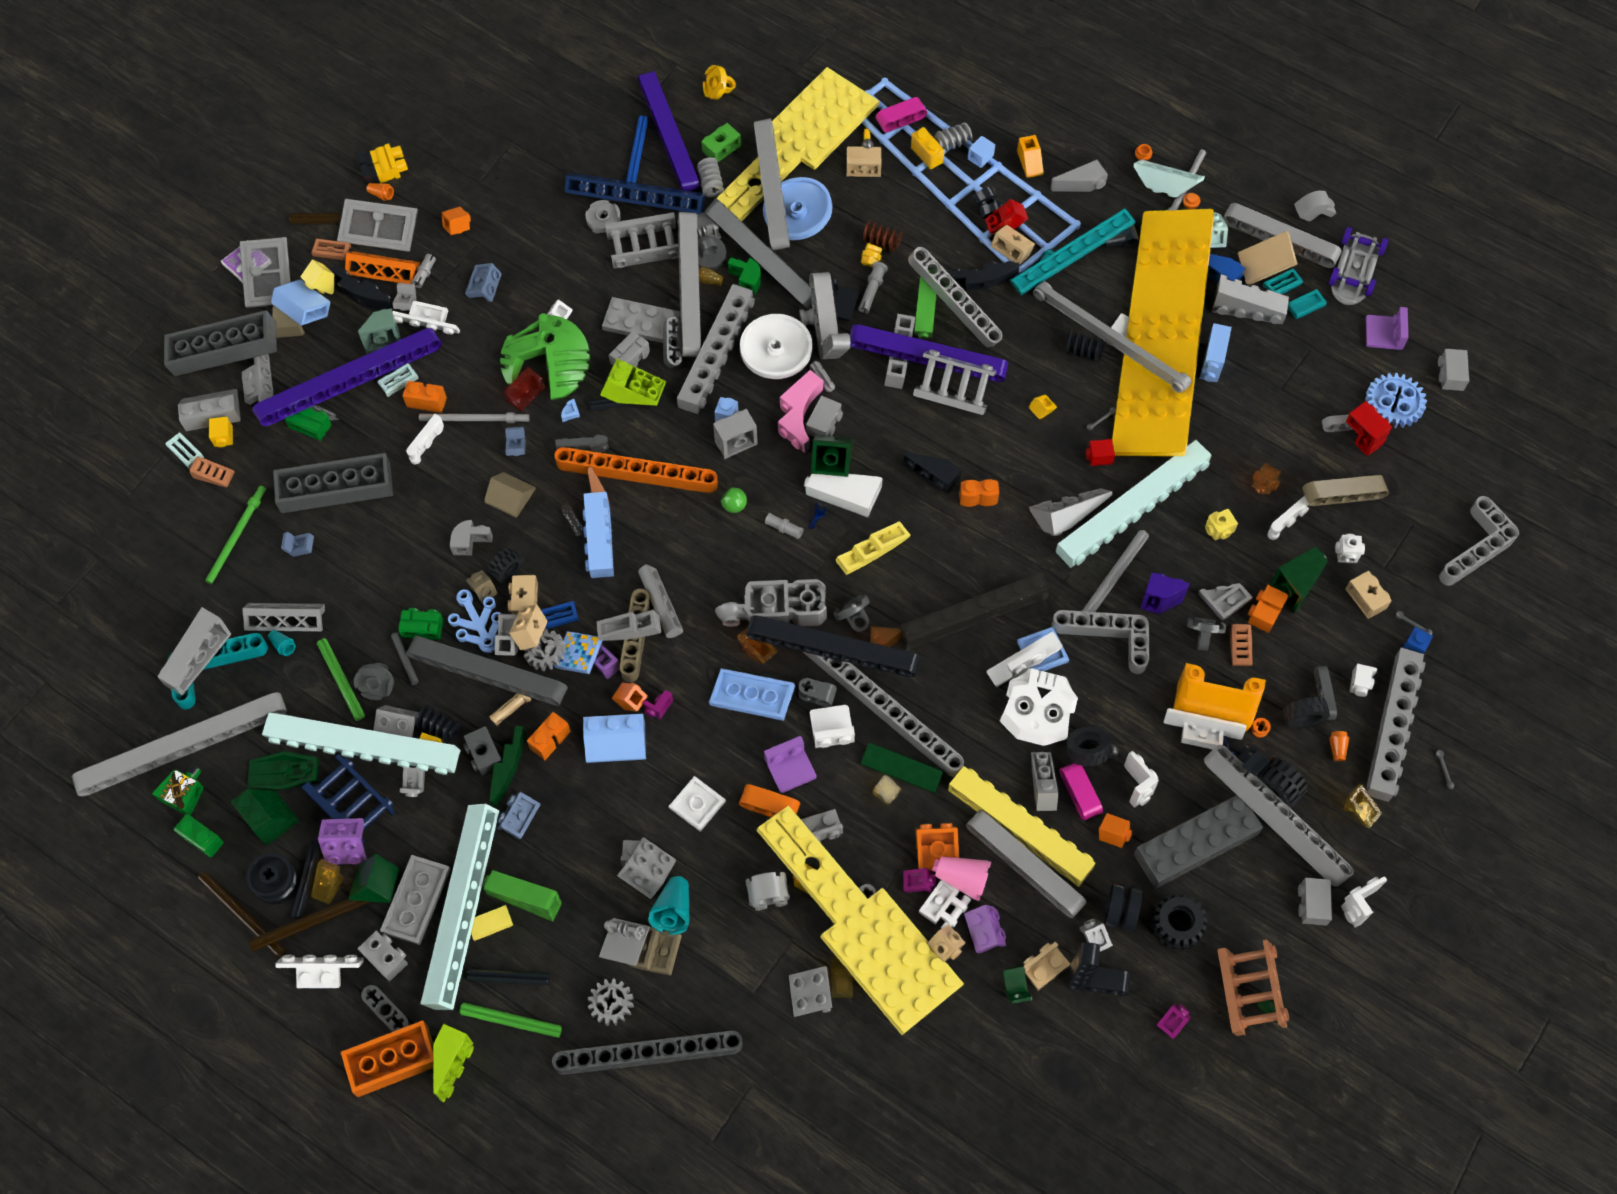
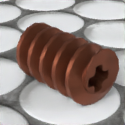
[863,220,903,252]

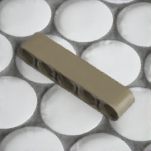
[1302,475,1389,506]
[620,589,650,682]

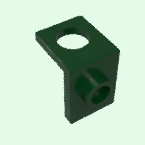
[1002,966,1032,1004]

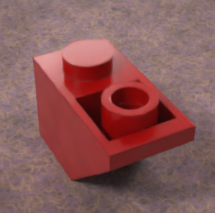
[985,199,1028,234]

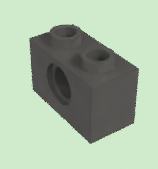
[463,726,502,776]

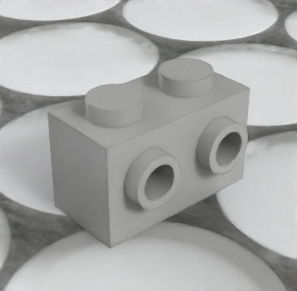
[357,931,408,982]

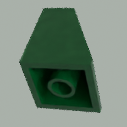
[811,434,853,477]
[1271,547,1328,614]
[231,789,299,846]

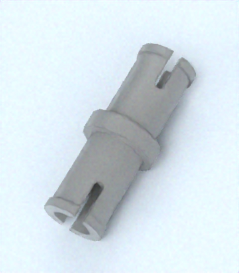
[411,254,436,288]
[765,513,803,539]

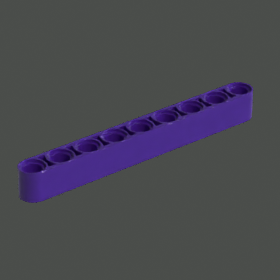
[638,71,700,191]
[850,325,1008,382]

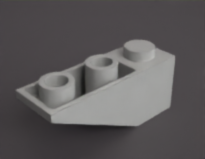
[1031,752,1058,811]

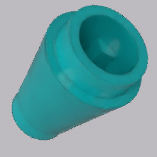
[268,630,296,656]

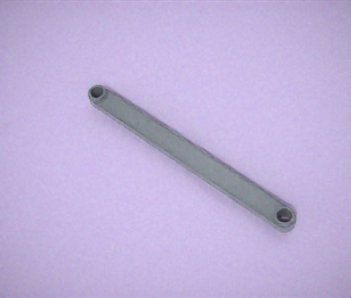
[1033,281,1191,393]

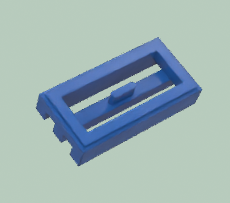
[541,601,579,630]

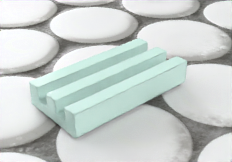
[377,363,419,397]
[165,432,204,469]

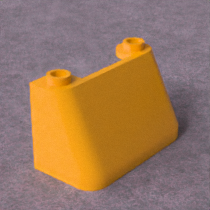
[1174,663,1266,731]

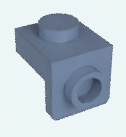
[505,427,526,456]
[281,532,314,557]

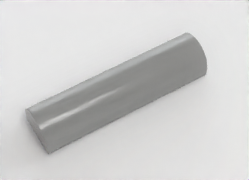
[638,565,683,638]

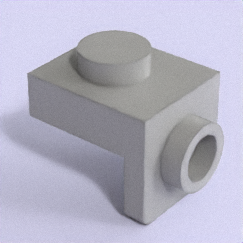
[393,283,416,311]
[400,767,425,797]

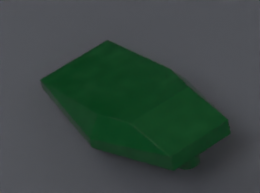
[247,751,319,790]

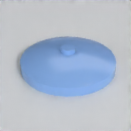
[763,177,833,240]

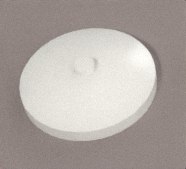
[740,314,812,379]

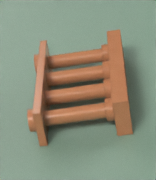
[1217,940,1289,1036]

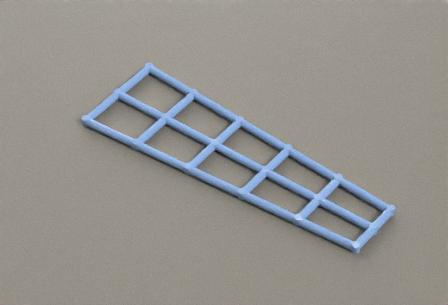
[862,78,1081,276]

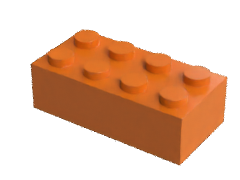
[341,1020,434,1097]

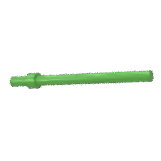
[205,485,266,584]

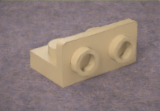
[1023,942,1070,991]

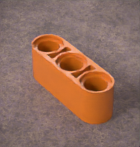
[739,784,800,817]

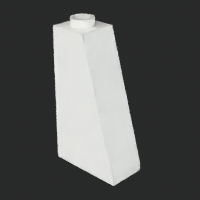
[804,474,882,517]

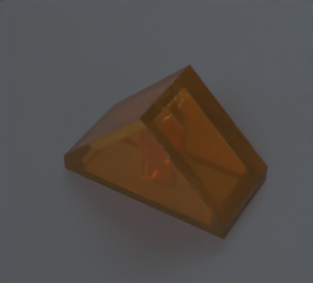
[737,627,778,664]
[870,627,901,647]

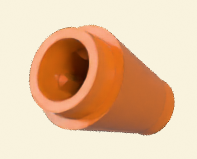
[367,183,394,201]
[1329,731,1349,761]

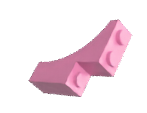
[778,370,823,453]

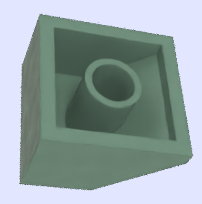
[358,309,401,354]

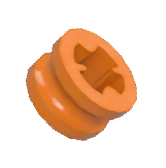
[1251,718,1271,738]

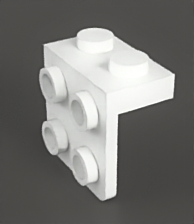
[810,705,855,748]
[1124,751,1159,808]
[1341,876,1387,928]

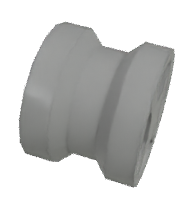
[799,308,815,327]

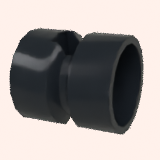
[973,186,1002,219]

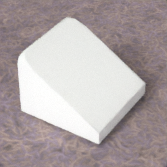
[547,299,572,319]

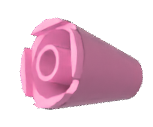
[932,856,991,901]

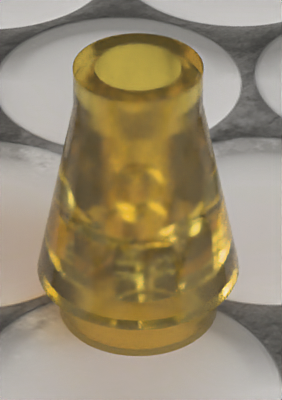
[699,266,724,286]

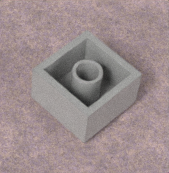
[713,409,758,459]

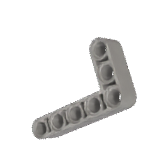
[809,272,851,360]
[1439,496,1519,585]
[1051,610,1149,674]

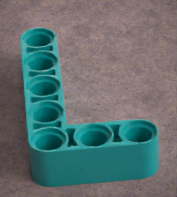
[168,633,268,710]

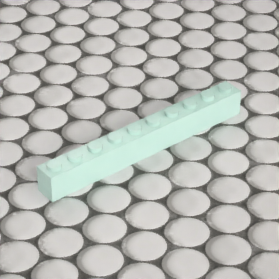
[1056,440,1211,568]
[262,712,460,775]
[421,804,499,1010]

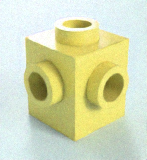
[1205,509,1238,541]

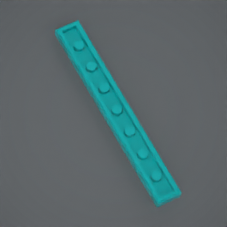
[1011,209,1136,295]

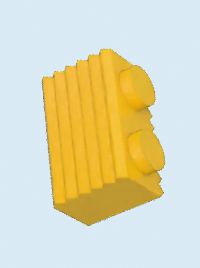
[911,127,945,169]

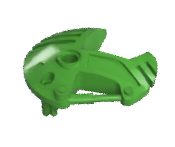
[500,313,590,400]

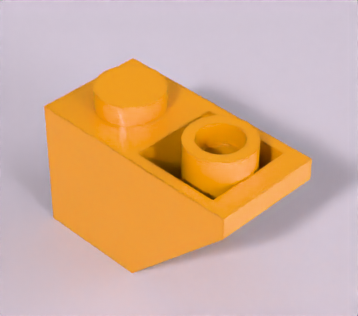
[1017,135,1043,178]

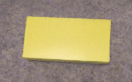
[471,905,513,941]

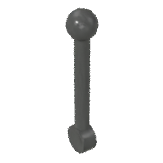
[1087,407,1116,431]
[1395,611,1433,635]
[1435,750,1455,789]

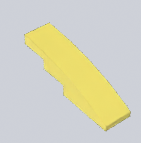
[836,521,910,575]

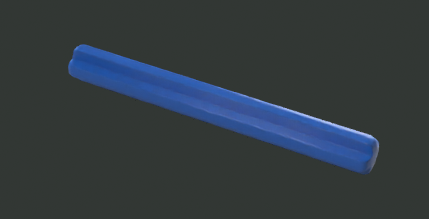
[626,115,648,183]

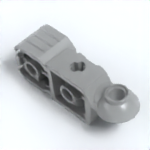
[715,579,827,627]

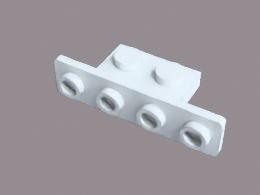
[393,301,460,335]
[987,632,1063,687]
[1164,708,1246,749]
[276,955,364,988]

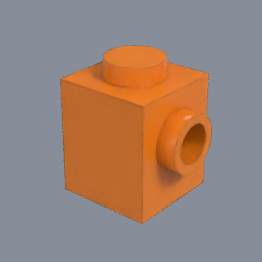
[442,207,471,235]
[612,682,647,712]
[1099,813,1132,848]

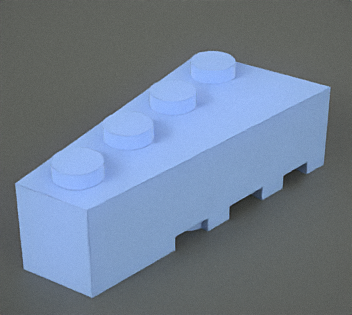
[583,492,614,578]

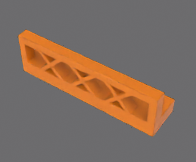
[345,251,420,284]

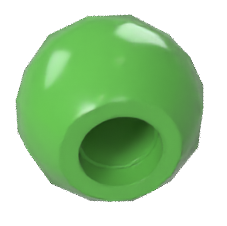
[721,487,747,513]

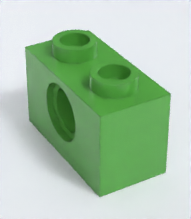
[701,123,741,162]

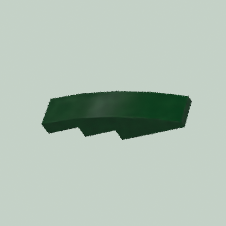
[489,726,526,807]

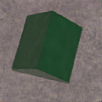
[349,854,399,903]

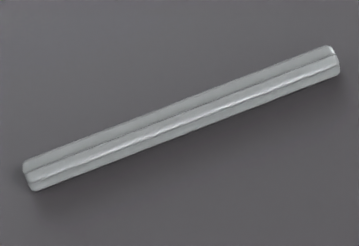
[1082,530,1149,612]

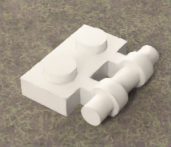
[919,880,971,929]

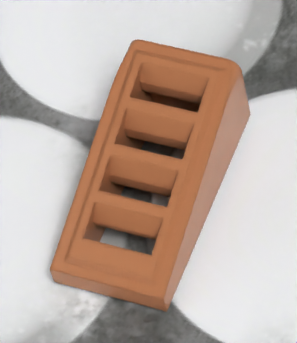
[190,457,235,488]
[588,467,609,502]
[1229,624,1253,666]

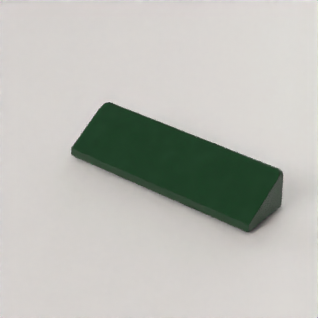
[861,743,943,793]

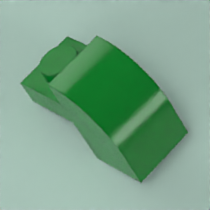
[728,258,761,295]

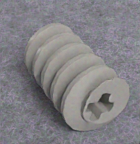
[934,123,973,151]
[697,157,724,197]

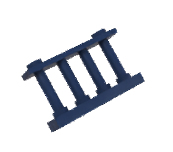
[302,754,395,843]

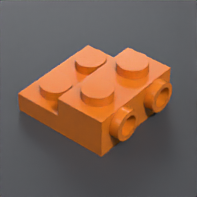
[915,823,959,870]

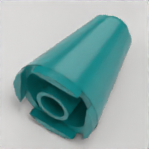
[648,876,690,935]

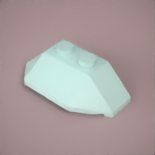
[1134,160,1205,197]

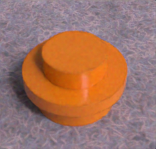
[1135,144,1152,160]
[1183,193,1200,210]

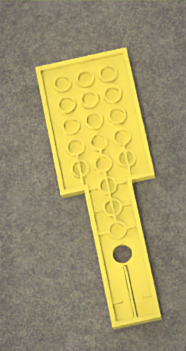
[717,67,879,221]
[756,806,964,1035]

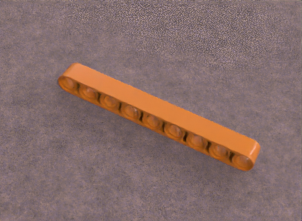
[555,447,718,493]

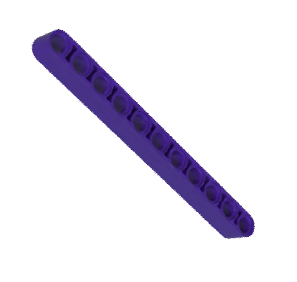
[252,328,442,426]

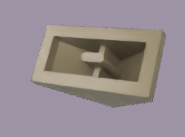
[272,306,305,338]

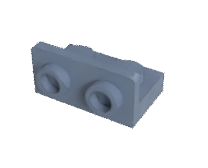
[465,263,501,302]
[496,792,540,839]

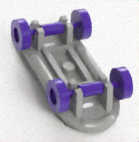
[1328,227,1389,305]

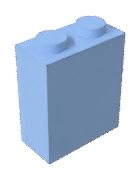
[271,279,330,326]
[1199,323,1232,382]

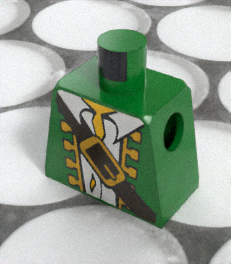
[152,765,203,816]

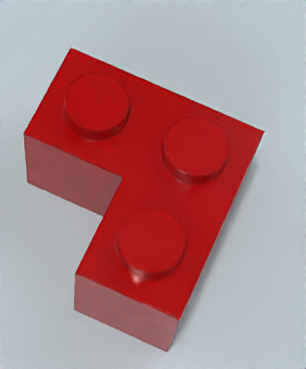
[1346,401,1392,456]

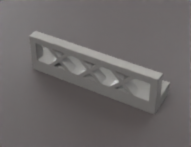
[243,603,325,631]

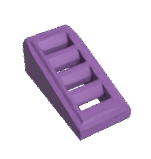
[593,644,620,679]

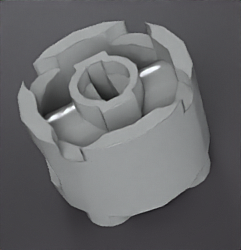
[745,872,790,911]

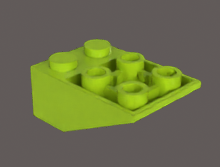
[600,358,666,406]
[433,1024,474,1102]

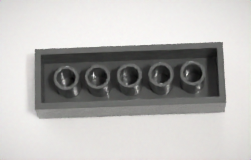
[164,310,277,376]
[273,453,393,513]
[1133,795,1263,889]

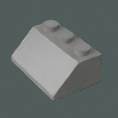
[178,389,241,431]

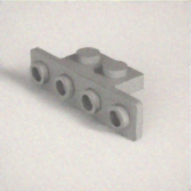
[241,354,274,405]

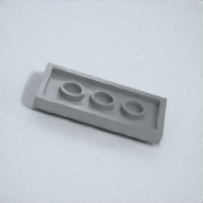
[602,297,680,345]
[380,855,451,945]

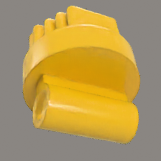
[861,243,882,267]

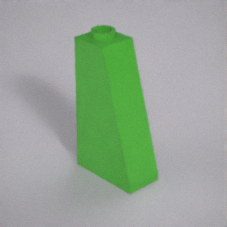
[914,269,937,339]
[483,870,562,922]

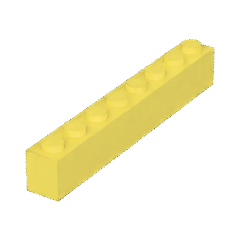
[948,766,1095,887]

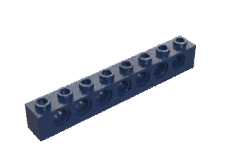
[565,172,706,214]

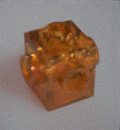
[1252,463,1282,495]

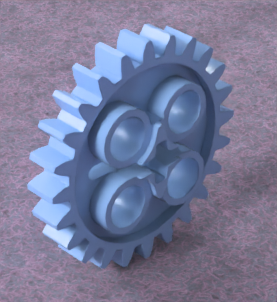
[1365,373,1427,428]

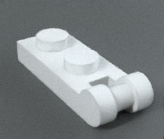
[406,414,444,464]
[1267,496,1309,540]

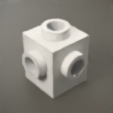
[1335,534,1365,563]

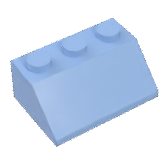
[583,714,646,763]

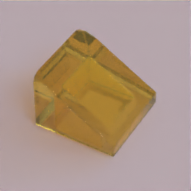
[873,774,901,805]

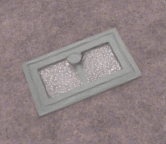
[337,199,418,252]
[240,237,291,308]

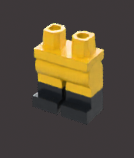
[356,143,408,185]

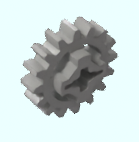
[524,629,566,671]
[588,979,634,1026]

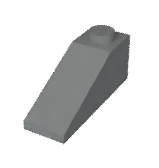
[1050,160,1108,192]

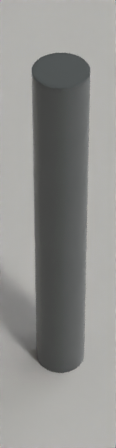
[391,633,419,685]

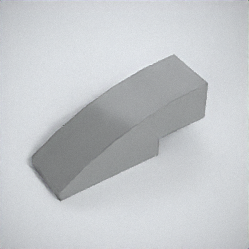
[597,610,661,641]

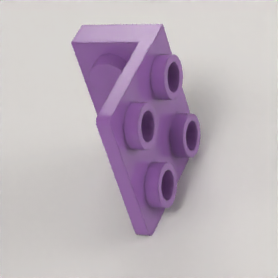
[1366,307,1409,350]
[764,736,816,793]
[318,818,367,865]

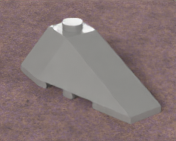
[1029,488,1112,536]

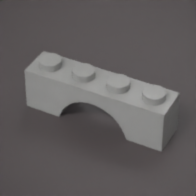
[884,314,915,389]

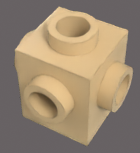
[927,924,965,962]

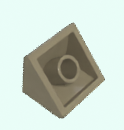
[484,472,536,518]

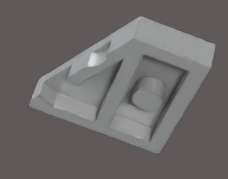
[1198,583,1253,621]

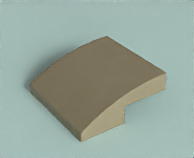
[628,927,681,976]

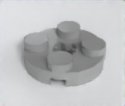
[585,200,621,233]

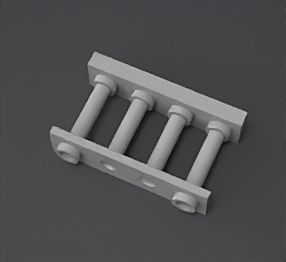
[605,212,679,268]
[913,349,997,415]

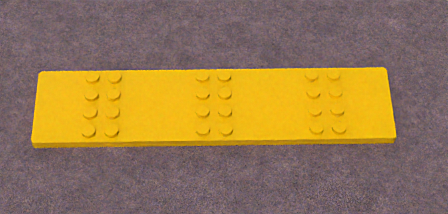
[1112,209,1214,456]

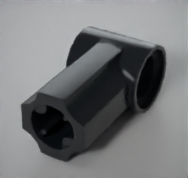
[1103,225,1139,248]

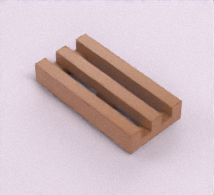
[311,239,351,261]

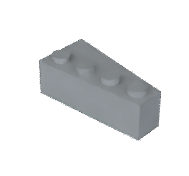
[1212,274,1289,325]
[158,607,231,696]

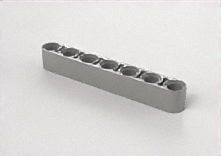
[1223,203,1342,268]
[908,247,1002,347]
[966,810,1086,918]

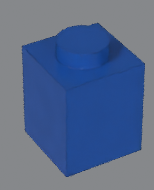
[1403,627,1433,654]

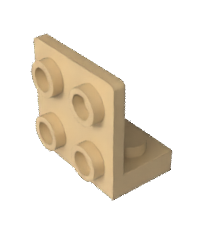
[847,147,881,177]

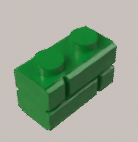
[285,407,331,441]
[399,608,443,640]
[174,814,224,858]

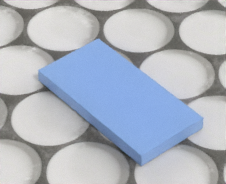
[709,668,795,721]

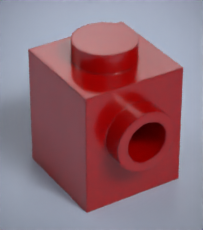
[1086,439,1115,466]

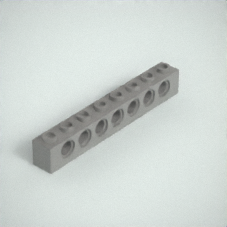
[677,284,755,414]
[1365,648,1425,802]

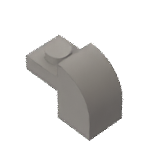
[1294,191,1336,222]
[450,520,493,555]
[495,614,519,656]

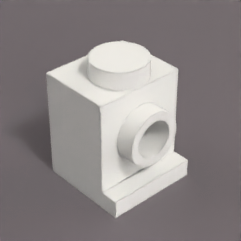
[1349,664,1377,697]

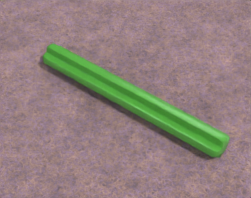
[317,638,365,721]
[460,1003,562,1038]

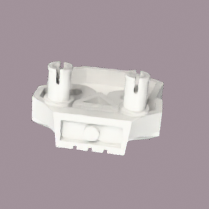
[1000,668,1078,746]

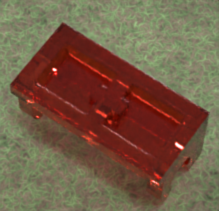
[504,367,545,411]

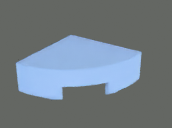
[561,399,580,422]

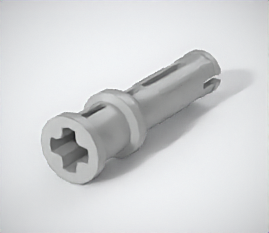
[858,262,888,314]

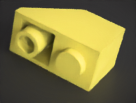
[300,260,334,295]

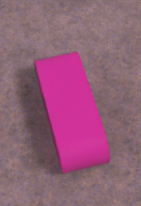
[876,97,927,132]
[1059,763,1103,821]

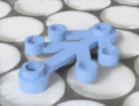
[448,590,501,653]

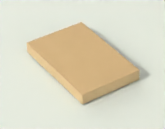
[1238,231,1297,285]

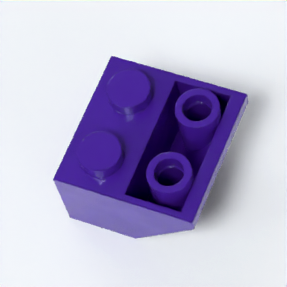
[1140,573,1190,614]

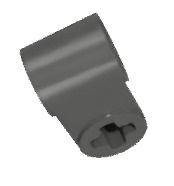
[798,678,837,707]

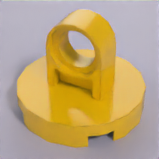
[703,65,736,100]

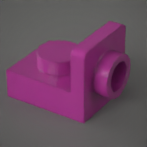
[642,690,673,719]
[903,868,936,893]
[1157,1003,1191,1039]

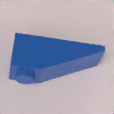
[1207,254,1245,283]

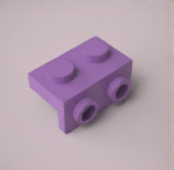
[964,905,1006,953]

